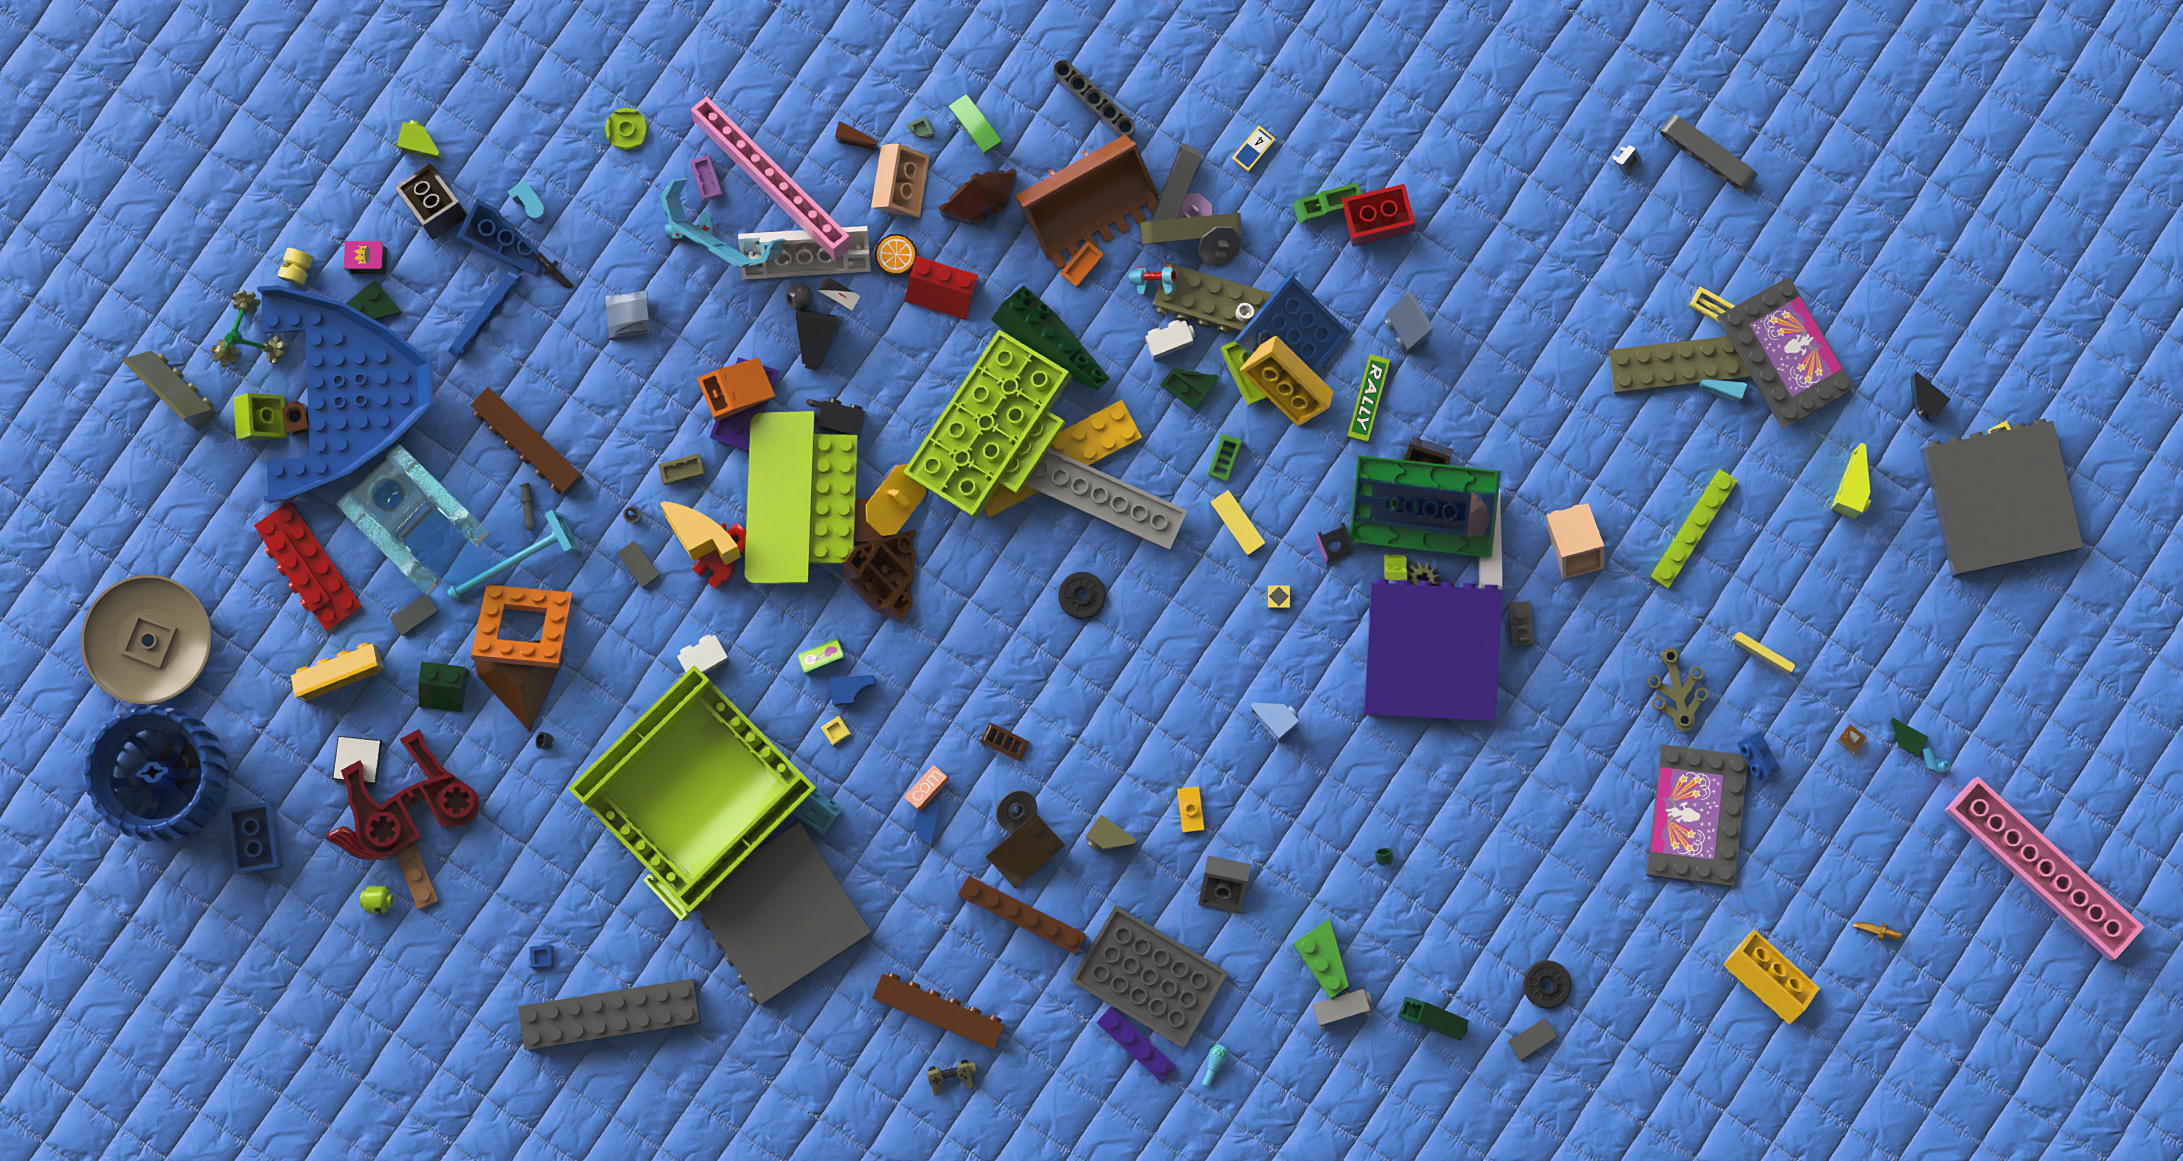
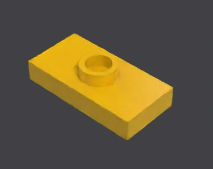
[1177,786,1204,833]

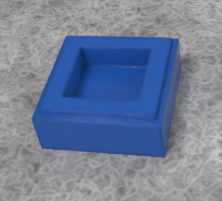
[529,945,554,969]

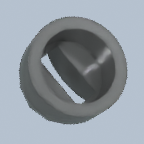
[623,506,642,523]

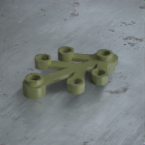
[1647,648,1708,731]

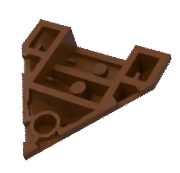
[939,169,1017,225]
[843,529,916,622]
[475,640,563,732]

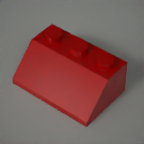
[1342,184,1415,247]
[905,256,979,320]

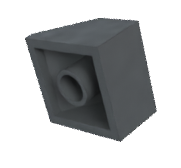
[1198,856,1251,913]

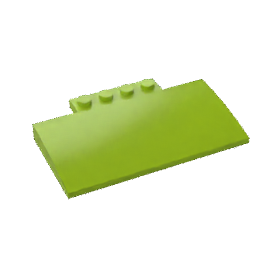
[903,330,1072,520]

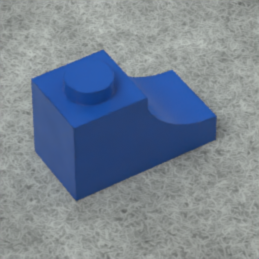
[831,675,876,709]

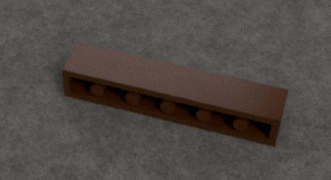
[470,387,584,495]
[958,876,1086,955]
[872,972,1005,1050]

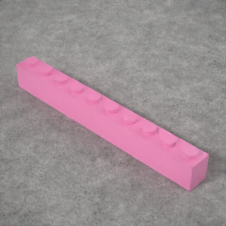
[691,96,851,261]

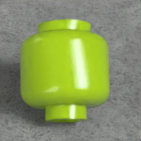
[360,885,394,915]

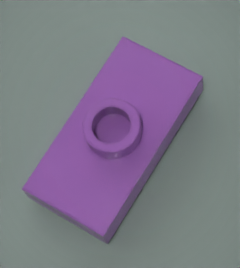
[690,154,723,202]

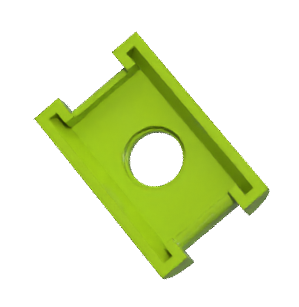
[643,863,712,921]

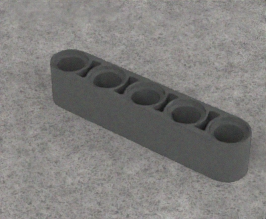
[1053,60,1135,139]
[1659,114,1757,193]
[1150,143,1203,247]

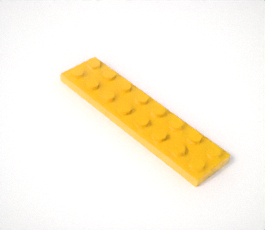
[984,400,1142,518]

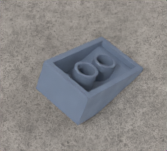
[1384,292,1433,353]

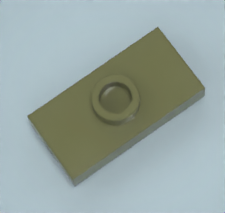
[658,453,706,486]

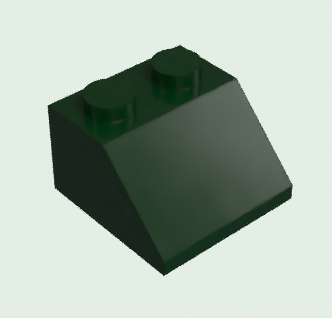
[418,661,469,712]

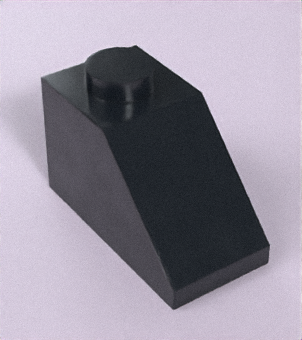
[1910,372,1951,422]

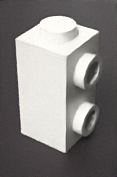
[1145,320,1196,360]

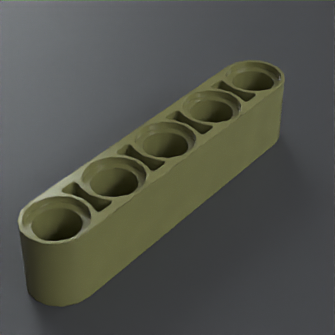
[1140,213,1243,245]

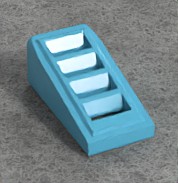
[1698,380,1747,403]

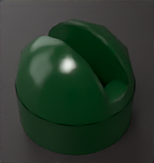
[1375,848,1393,866]

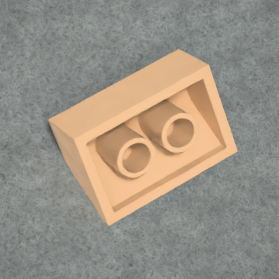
[871,144,930,218]

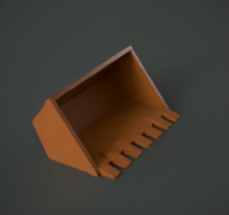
[1015,134,1159,269]

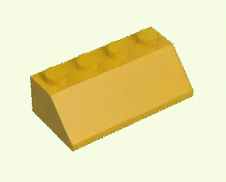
[1240,336,1334,426]
[291,642,386,702]
[1723,929,1820,1025]

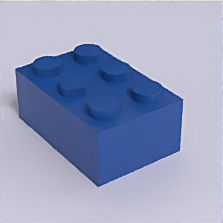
[226,802,283,875]

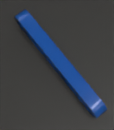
[448,269,522,358]

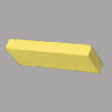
[1211,490,1265,556]
[1732,632,1795,674]

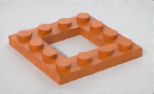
[471,584,573,668]

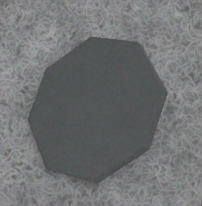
[1198,226,1242,265]

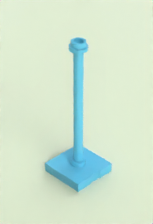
[447,510,582,601]

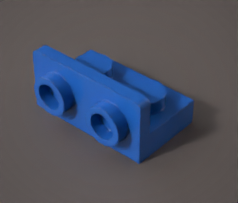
[1737,731,1781,782]

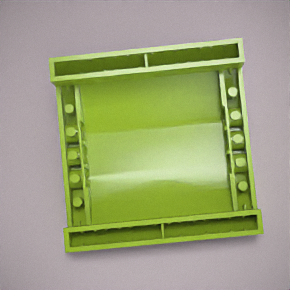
[568,665,816,913]

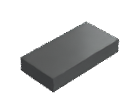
[617,541,660,588]
[390,593,439,636]
[1508,1018,1557,1060]

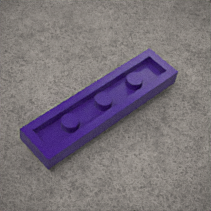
[1096,1006,1176,1082]

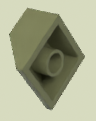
[1086,815,1137,852]

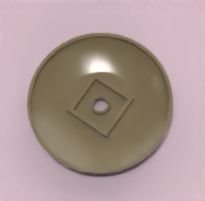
[81,575,212,705]

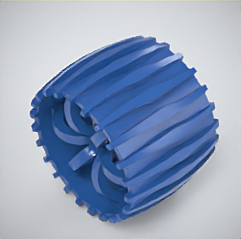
[83,705,230,843]

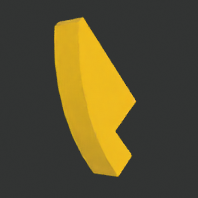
[660,501,741,565]

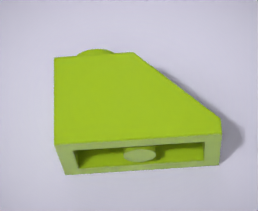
[397,120,442,160]

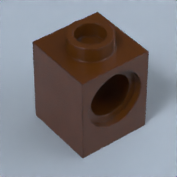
[282,401,309,436]

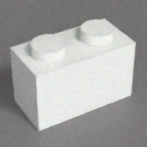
[677,634,730,674]

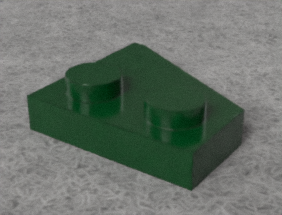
[345,280,402,320]
[1160,368,1219,411]

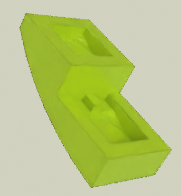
[1384,554,1407,580]

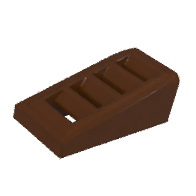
[835,121,879,151]
[981,722,1029,761]

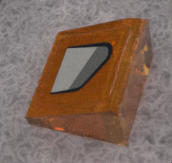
[1836,724,1867,755]

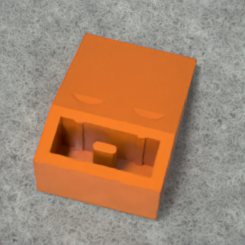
[697,357,776,422]

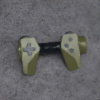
[927,1059,977,1096]

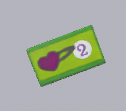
[797,638,845,675]

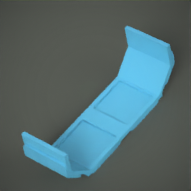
[661,178,786,268]

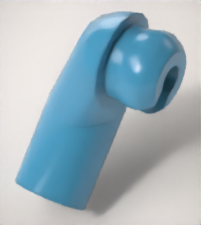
[1922,747,1951,774]

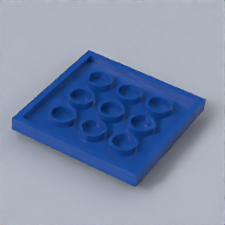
[1234,275,1350,373]

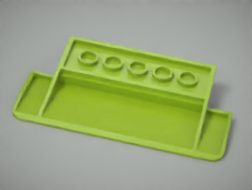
[744,411,858,584]

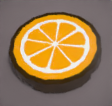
[875,234,917,277]

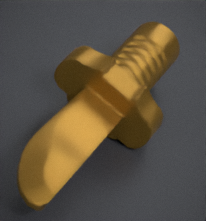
[1853,922,1902,941]

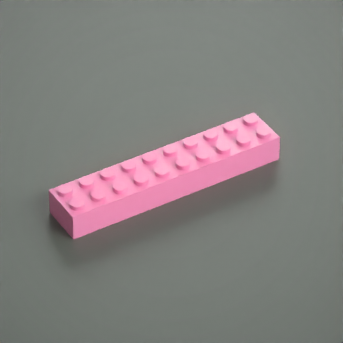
[1944,777,2144,960]

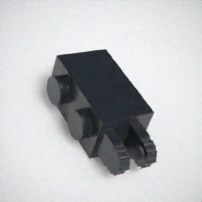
[806,399,866,439]

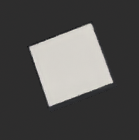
[332,736,382,784]

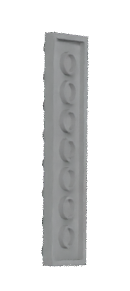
[1024,448,1188,551]

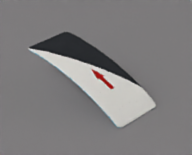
[818,276,860,310]

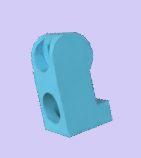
[508,180,546,222]

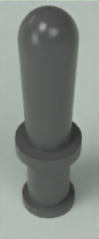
[519,483,536,531]

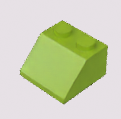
[233,393,287,441]

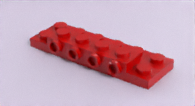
[254,501,363,632]

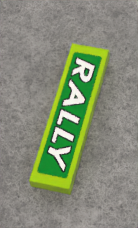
[1347,354,1391,443]

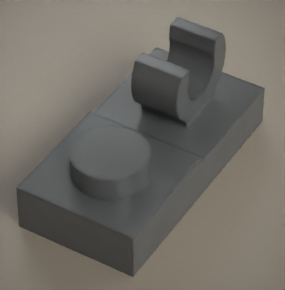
[1508,601,1534,647]

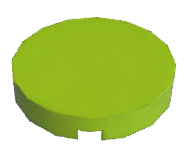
[605,107,648,151]

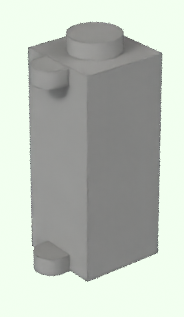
[1312,989,1373,1032]

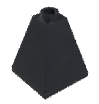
[796,310,843,370]

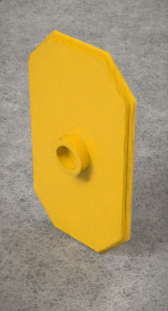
[866,464,926,536]

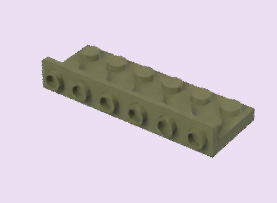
[1152,262,1273,335]

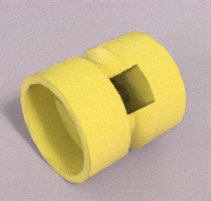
[277,248,314,286]

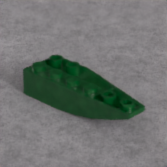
[991,285,1110,390]

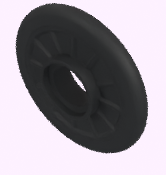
[1058,572,1106,619]
[1523,960,1572,1009]

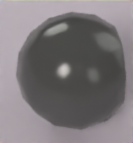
[786,284,812,310]

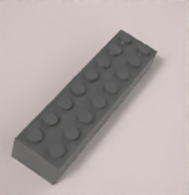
[518,979,702,1051]

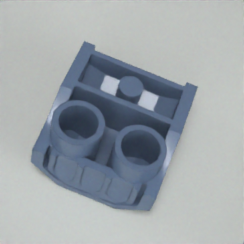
[605,290,651,339]

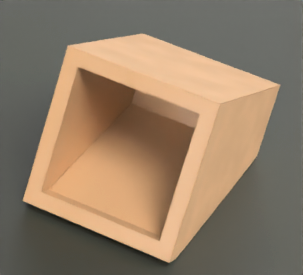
[1546,504,1604,580]

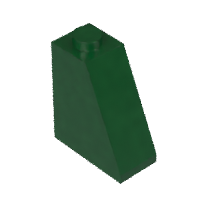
[1398,997,1469,1041]

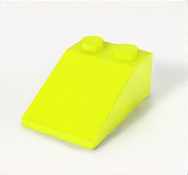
[1831,443,1871,519]

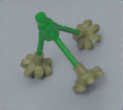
[210,290,287,367]

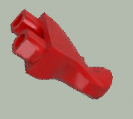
[692,523,747,590]

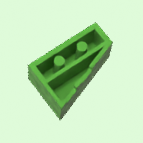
[1292,919,1349,999]

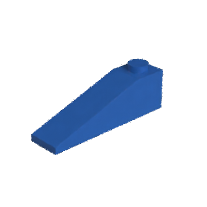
[454,199,541,276]

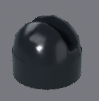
[535,732,554,750]

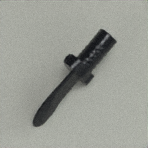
[535,252,573,288]

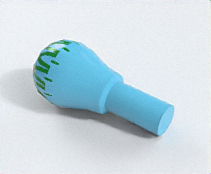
[1202,1045,1229,1087]

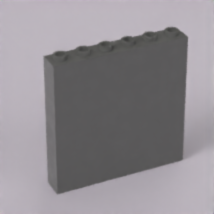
[1922,419,2083,576]
[694,822,872,1006]

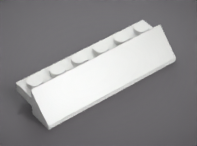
[738,226,871,280]

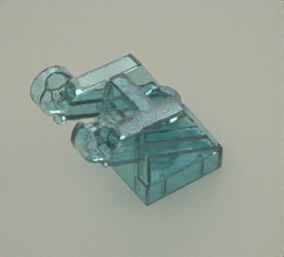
[336,442,491,597]

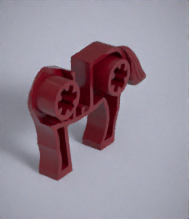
[325,729,480,860]

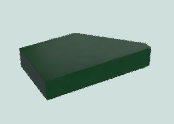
[1890,718,1929,757]

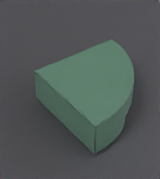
[906,115,935,138]

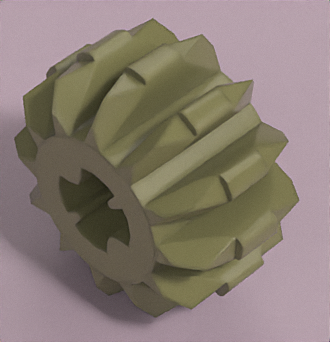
[1407,561,1441,586]

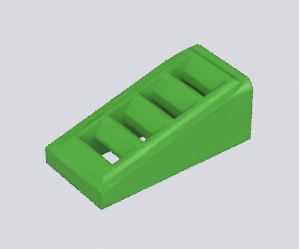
[1207,433,1243,482]

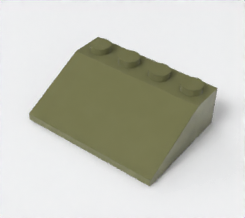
[122,350,216,431]

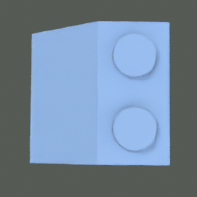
[1249,702,1299,742]

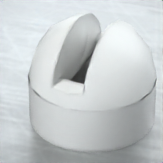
[1236,303,1254,322]

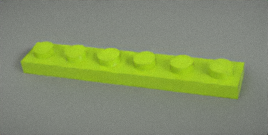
[1649,469,1738,589]

